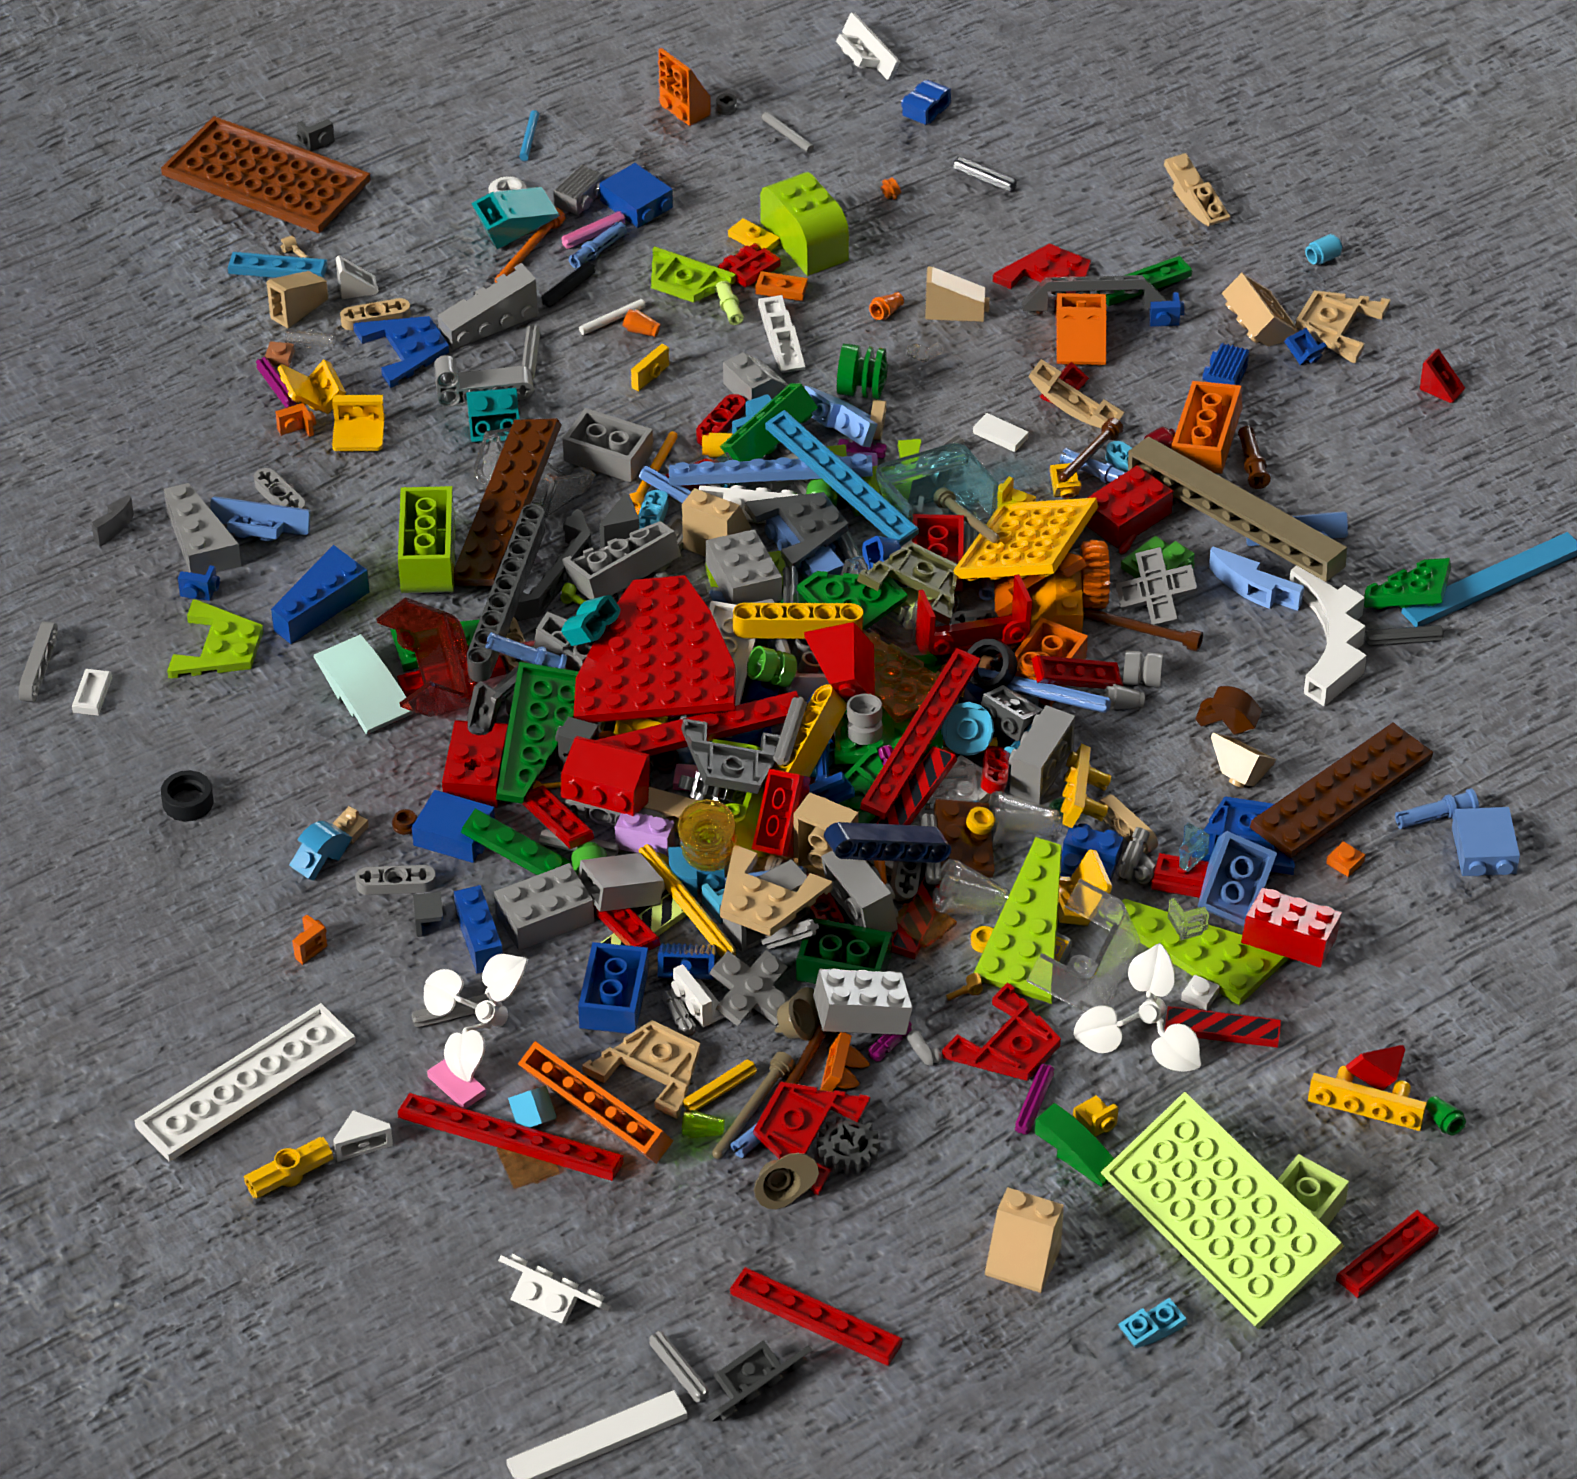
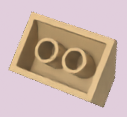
[1222,273,1299,347]

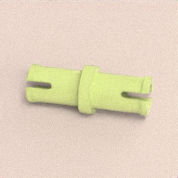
[715,281,744,325]

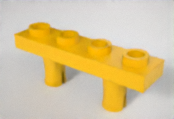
[1061,743,1112,828]
[1308,1066,1427,1131]

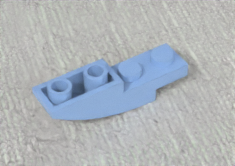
[805,386,878,447]
[1209,546,1304,611]

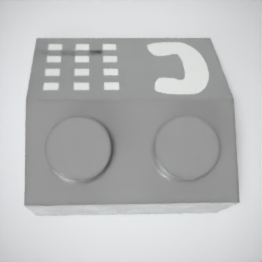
[723,352,789,405]

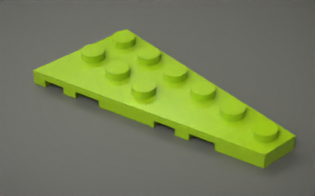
[974,837,1062,1004]
[1107,898,1289,1006]

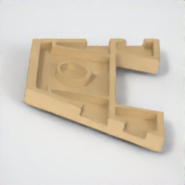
[1295,290,1390,363]
[720,845,832,936]
[582,1020,700,1119]

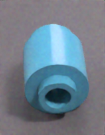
[1305,234,1342,265]

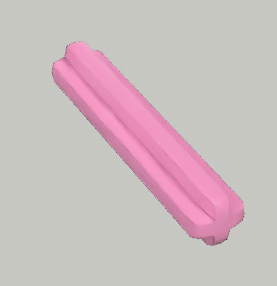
[562,211,625,249]

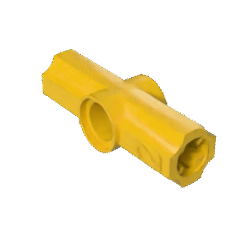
[244,1137,333,1198]

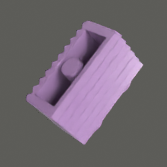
[615,813,675,859]

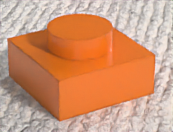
[1326,841,1365,877]

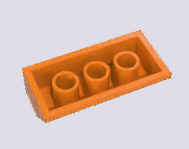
[1171,381,1242,474]

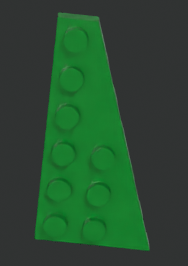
[496,662,579,804]

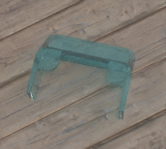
[876,443,998,542]

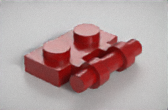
[718,243,781,288]

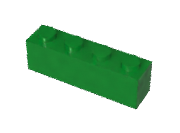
[720,383,818,462]

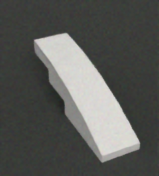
[758,295,805,373]

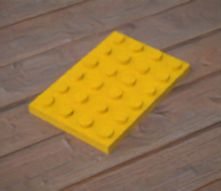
[954,498,1098,581]

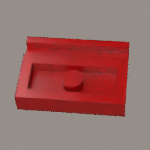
[1151,853,1208,898]

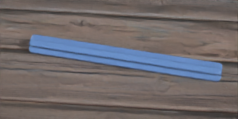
[978,667,1111,713]

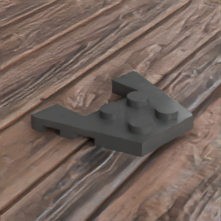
[745,492,848,569]
[681,718,780,794]

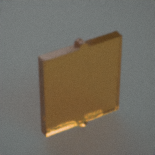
[896,894,957,948]
[496,1148,559,1189]

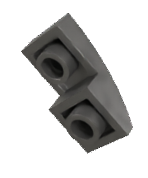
[91,494,134,546]

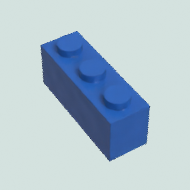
[454,885,503,974]

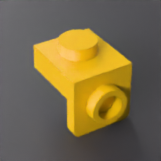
[1049,463,1082,499]

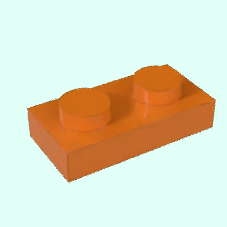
[755,271,808,301]

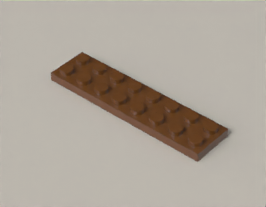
[454,419,562,586]
[1250,722,1433,859]

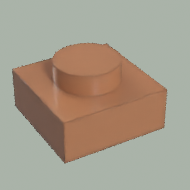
[265,341,295,367]

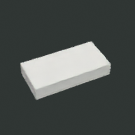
[973,413,1029,452]
[72,669,112,716]

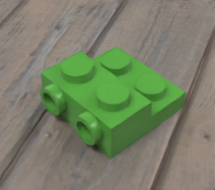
[1121,536,1195,578]

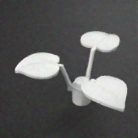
[1074,943,1202,1072]
[424,954,528,1082]

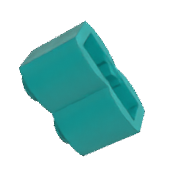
[561,595,621,646]

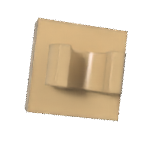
[332,806,369,844]

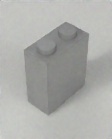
[578,853,665,912]

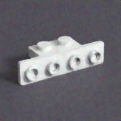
[836,13,900,80]
[699,484,798,524]
[498,1254,611,1325]

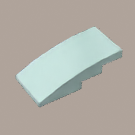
[314,634,414,735]

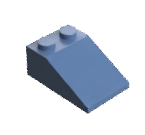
[1198,831,1277,927]

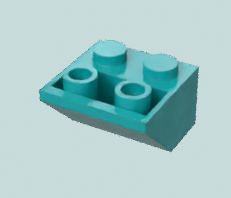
[466,388,519,442]

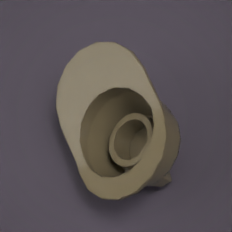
[774,987,820,1041]
[754,1153,819,1210]

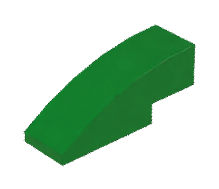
[1035,1102,1114,1188]

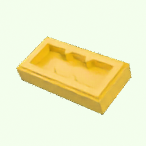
[728,218,780,251]
[631,344,669,391]

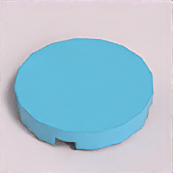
[941,702,995,756]

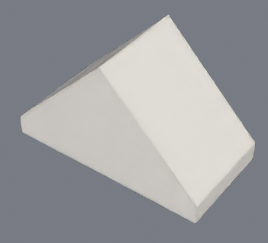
[336,255,379,300]
[333,1111,393,1162]

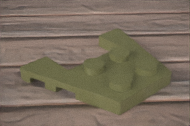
[857,542,957,626]

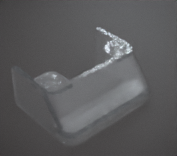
[1026,879,1140,1012]

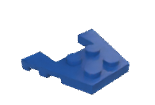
[353,316,449,388]
[1187,796,1295,875]

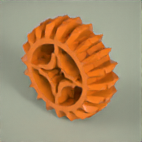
[1080,540,1110,610]

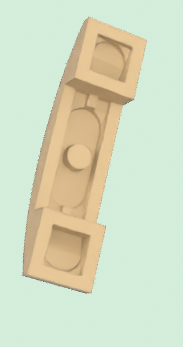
[1029,359,1125,428]

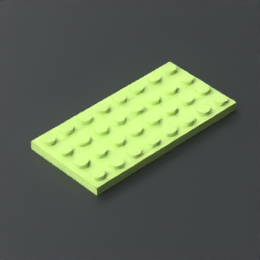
[1101,1092,1344,1330]

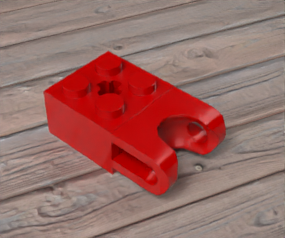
[442,720,508,808]

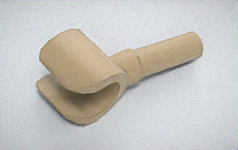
[281,236,309,258]

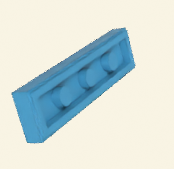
[228,252,327,278]

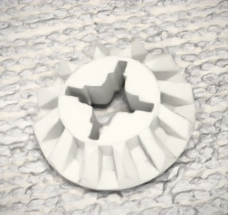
[489,177,526,193]

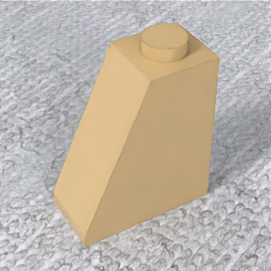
[925,267,990,322]
[266,271,328,328]

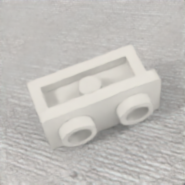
[671,964,725,1027]

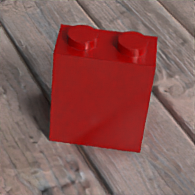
[804,622,875,703]

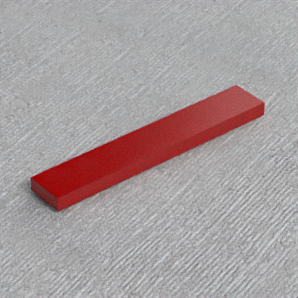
[730,1267,903,1366]

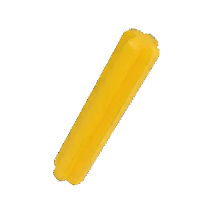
[683,1059,757,1113]

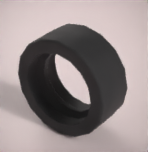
[967,639,1017,691]
[161,770,214,822]

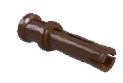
[1238,426,1271,489]

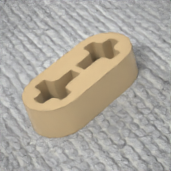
[870,400,886,440]

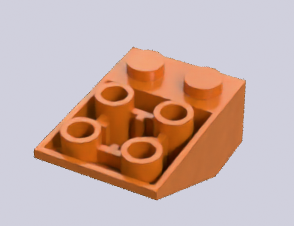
[658,48,711,126]
[1056,293,1106,365]

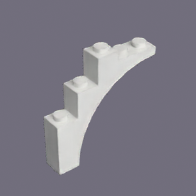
[1290,566,1367,706]

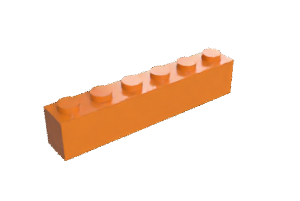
[518,1041,674,1164]

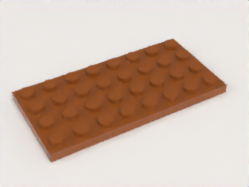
[161,116,371,233]

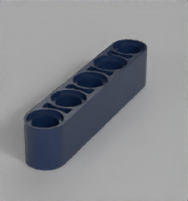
[824,822,952,863]

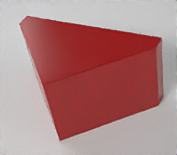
[1419,349,1465,403]
[1346,1045,1406,1090]

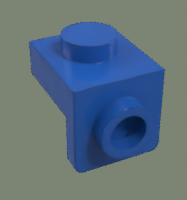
[1149,292,1184,327]
[1284,328,1327,365]
[178,565,220,601]

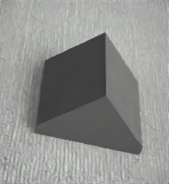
[599,493,639,549]

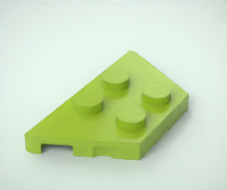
[651,246,736,303]

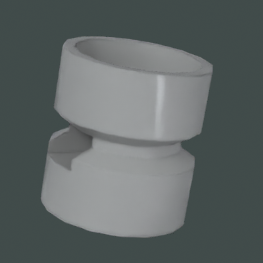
[1123,650,1163,687]
[847,694,883,745]

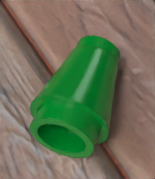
[1426,1096,1466,1136]

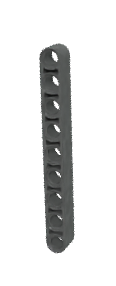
[467,504,545,682]

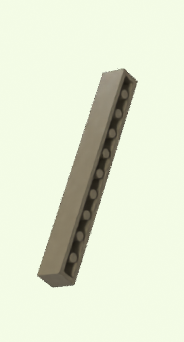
[1128,436,1347,582]

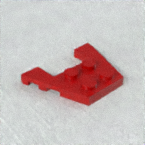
[993,243,1091,308]
[942,982,1061,1081]
[753,1082,870,1196]

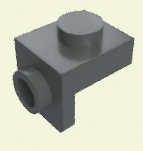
[296,119,335,152]

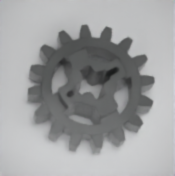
[678,771,738,806]
[817,1117,880,1174]

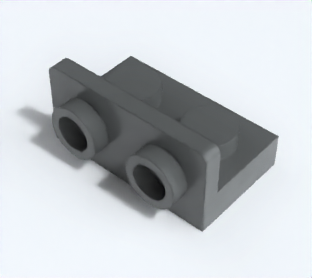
[981,685,1043,741]

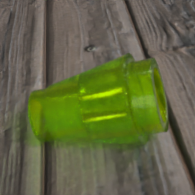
[682,1110,725,1139]

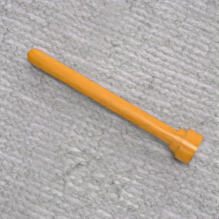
[629,431,678,515]

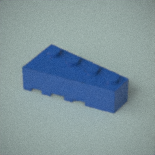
[271,545,370,644]

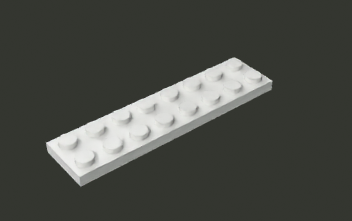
[134,1003,356,1162]

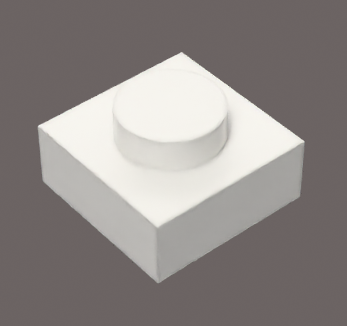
[1181,975,1220,1011]

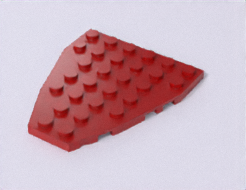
[574,575,736,723]

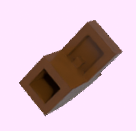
[1195,686,1262,735]

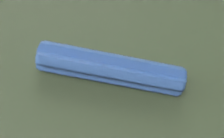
[639,466,692,503]

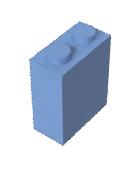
[1452,807,1520,876]

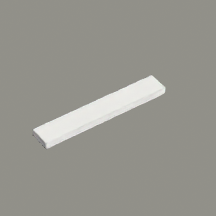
[506,1390,687,1479]

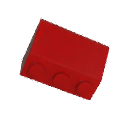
[561,736,650,816]
[752,769,811,858]

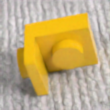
[995,476,1036,508]
[1073,1095,1119,1137]

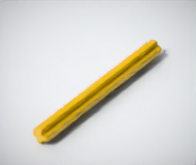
[639,844,736,957]

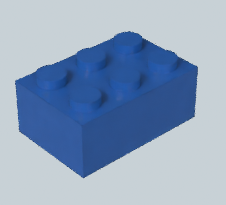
[578,942,649,1034]

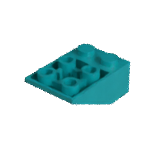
[471,187,560,249]

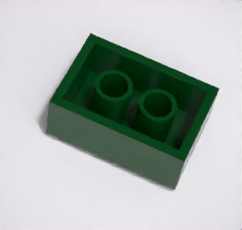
[796,917,892,984]

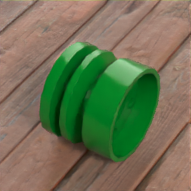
[837,343,888,400]

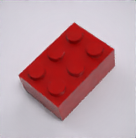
[1086,465,1173,549]
[912,514,964,591]
[1241,888,1342,968]

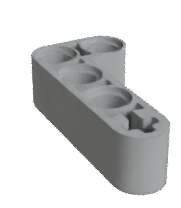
[434,355,534,407]

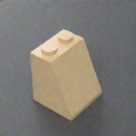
[682,488,752,557]
[985,1187,1064,1293]

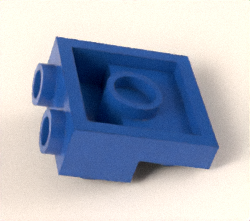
[1060,823,1123,882]

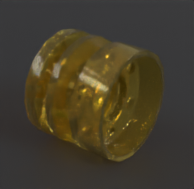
[677,799,738,872]

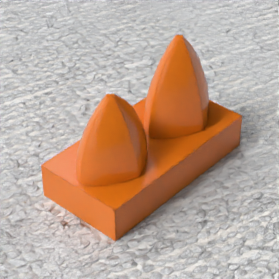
[820,1032,870,1092]

